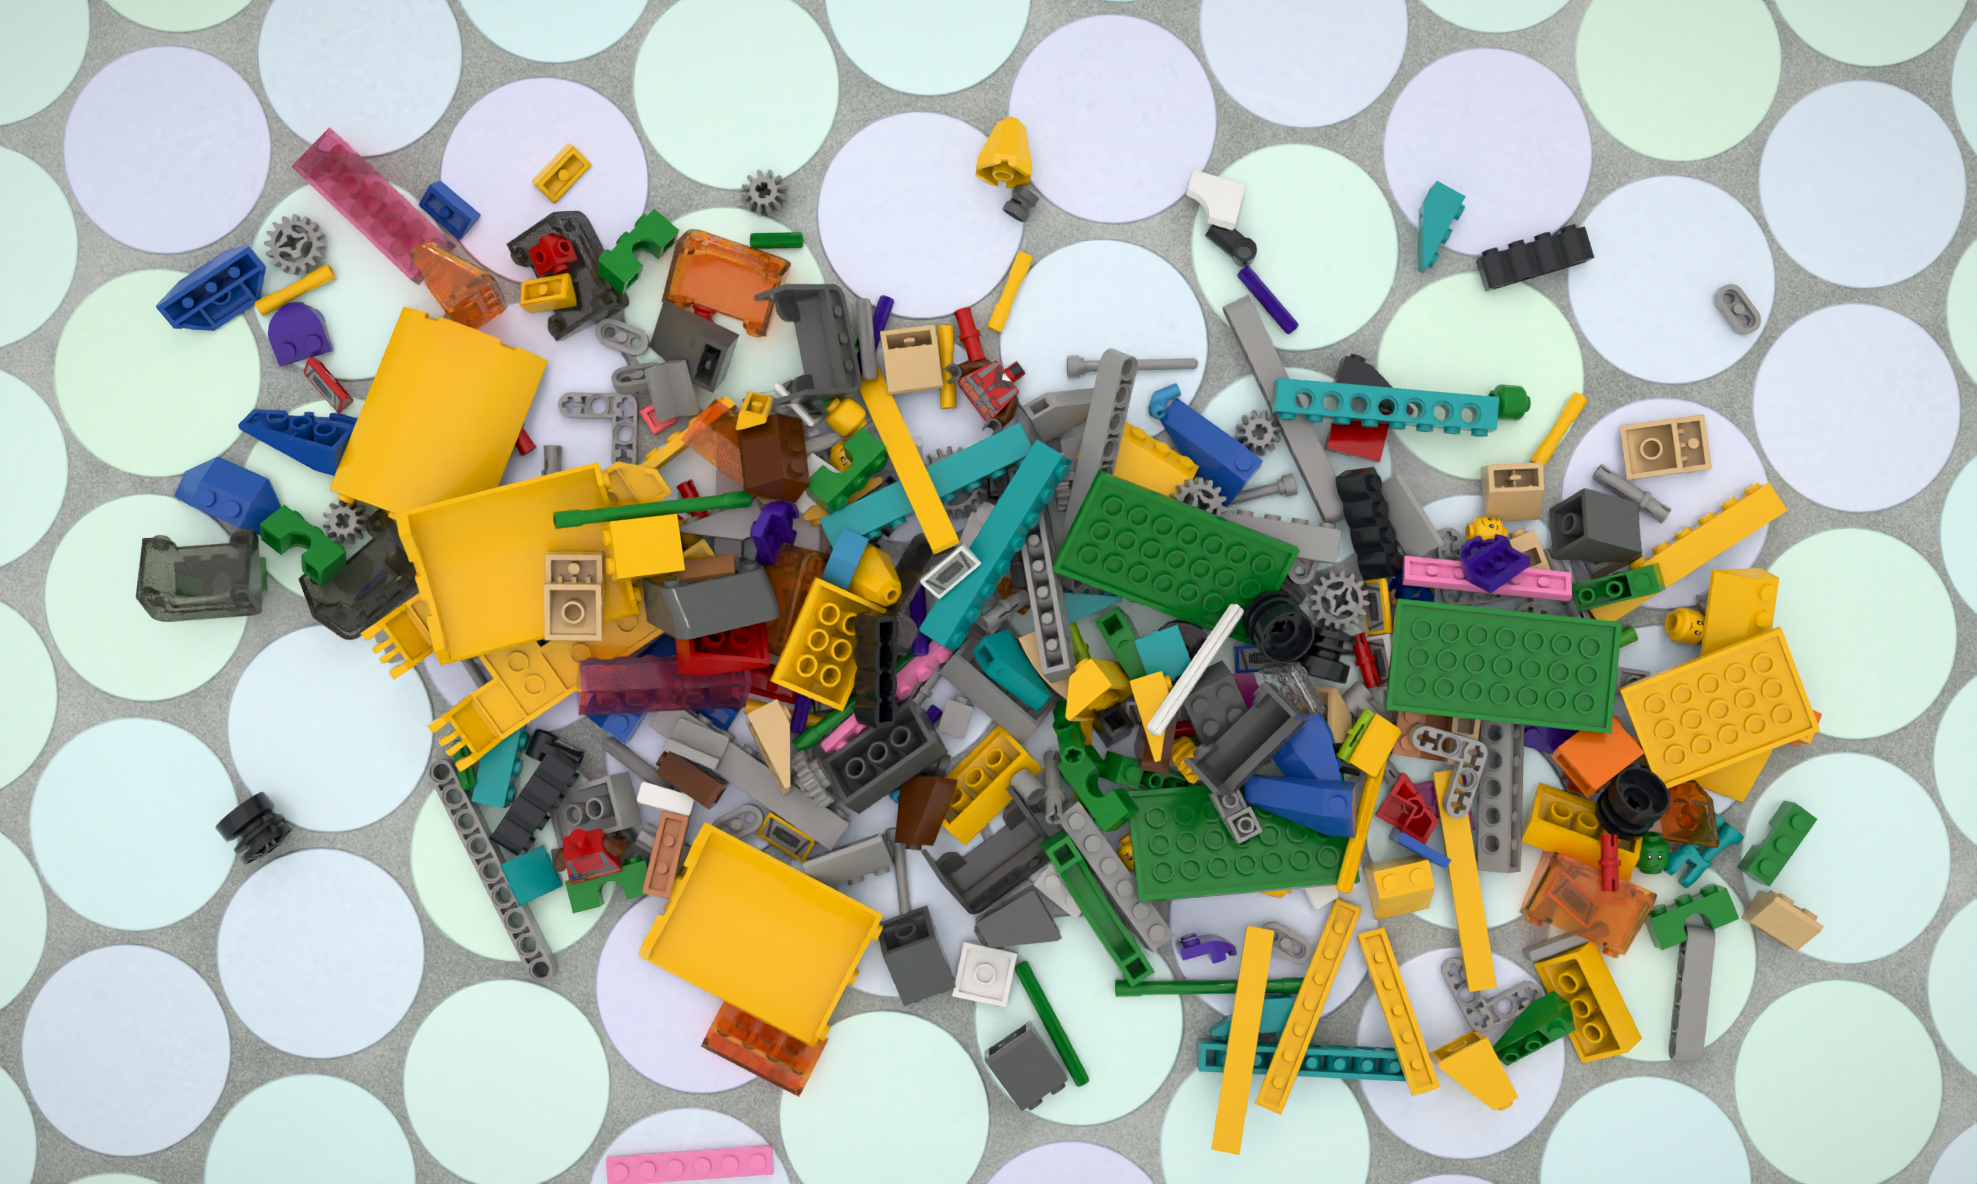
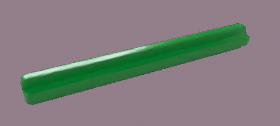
[1015,961,1089,1087]

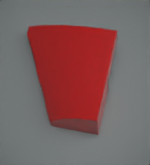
[1324,412,1390,463]
[1375,772,1439,845]

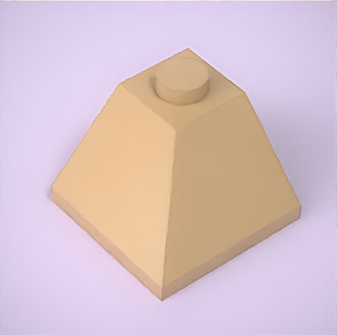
[1288,686,1352,743]

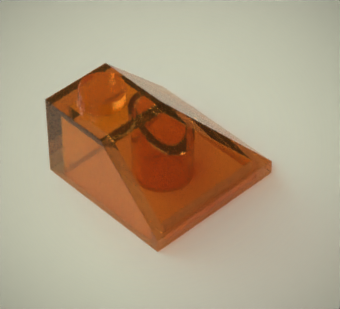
[1660,780,1719,848]

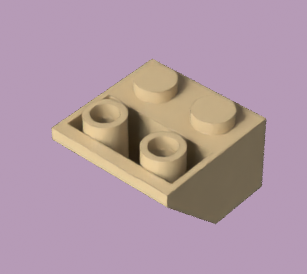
[880,324,943,395]
[1481,462,1545,521]
[1741,890,1824,951]

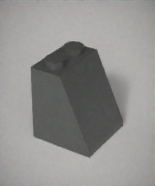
[1550,488,1642,563]
[974,884,1062,948]
[878,905,956,1006]
[985,1021,1068,1111]

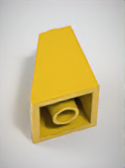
[601,514,685,581]
[1363,854,1435,920]
[1428,1030,1519,1111]

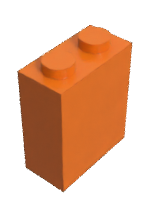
[1551,715,1645,798]

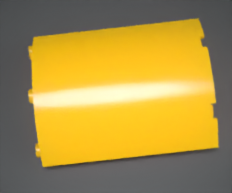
[329,307,548,520]
[395,462,643,666]
[638,822,883,1048]

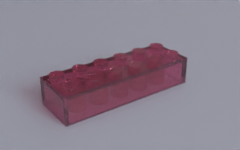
[291,127,456,285]
[576,654,752,715]

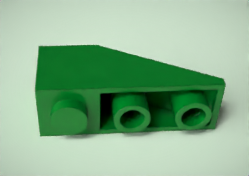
[1572,563,1666,612]
[1095,606,1147,680]
[1099,750,1189,790]
[1492,991,1576,1066]

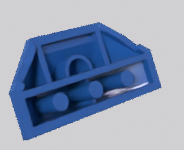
[156,245,266,331]
[174,457,281,536]

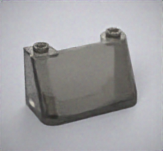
[506,210,629,341]
[298,509,418,640]
[135,529,263,622]
[879,533,956,650]

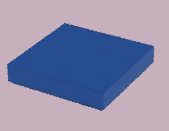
[1388,828,1451,869]

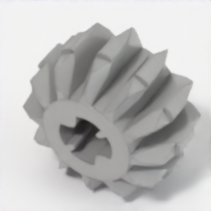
[741,169,788,216]
[1235,410,1281,456]
[322,500,371,545]

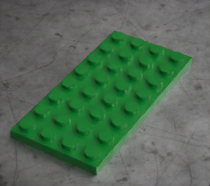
[1052,470,1300,645]
[1385,599,1622,734]
[1127,773,1360,903]

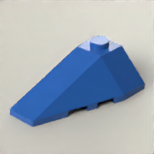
[1159,398,1263,508]
[238,409,358,476]
[583,634,678,743]
[1272,709,1342,781]
[1245,774,1357,838]

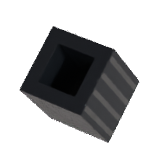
[1092,703,1134,749]

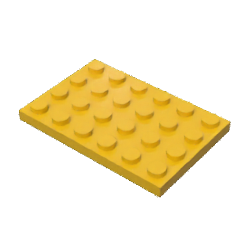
[1618,626,1820,789]

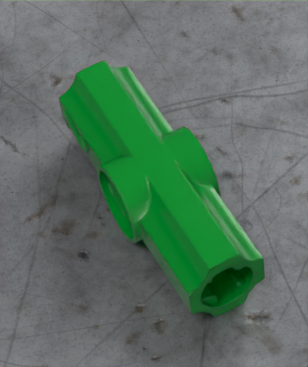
[1052,699,1086,767]

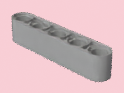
[1669,925,1715,1063]

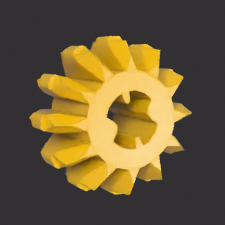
[1170,736,1201,784]

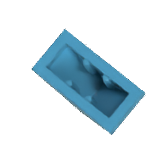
[821,528,869,590]

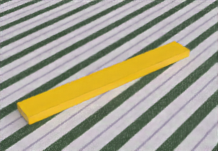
[860,367,960,555]
[1432,769,1497,992]
[1254,898,1362,1115]
[1211,926,1275,1155]

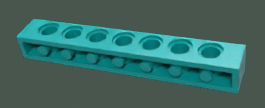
[1272,378,1499,437]
[1197,1038,1406,1082]

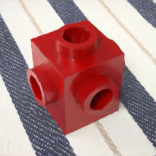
[528,233,578,276]

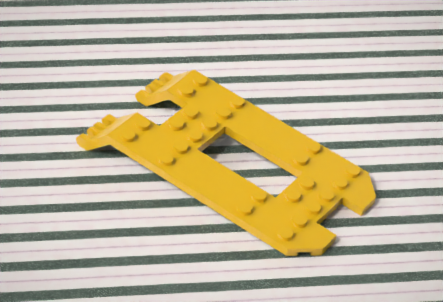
[360,461,716,772]

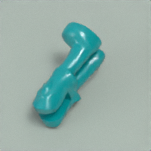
[1663,804,1744,888]

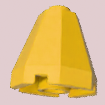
[975,117,1032,189]
[839,543,902,607]

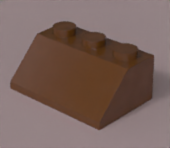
[738,413,810,503]

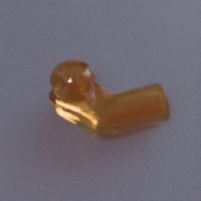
[997,577,1030,615]

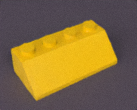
[1076,421,1199,497]
[1700,568,1779,656]
[1065,658,1133,722]
[942,725,1044,846]
[1521,782,1643,880]
[1534,940,1642,1063]

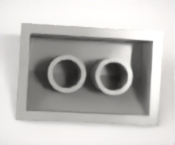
[1381,472,1444,559]
[802,831,894,890]

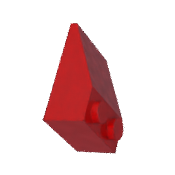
[675,622,770,676]

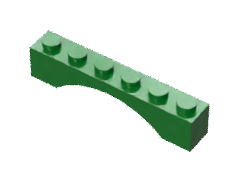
[1038,829,1155,987]

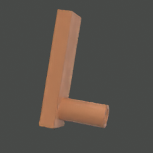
[642,811,690,900]

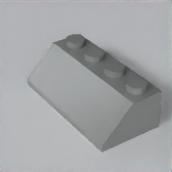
[939,634,1062,744]

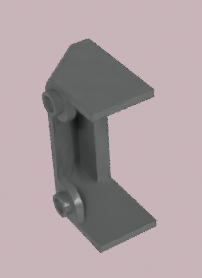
[754,284,862,405]
[642,557,780,639]
[1184,681,1309,796]
[921,785,1049,914]

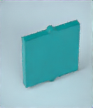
[1134,624,1191,681]
[500,845,562,907]

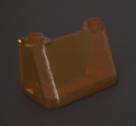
[661,229,791,337]
[409,241,508,330]
[764,543,831,657]
[1519,851,1657,959]

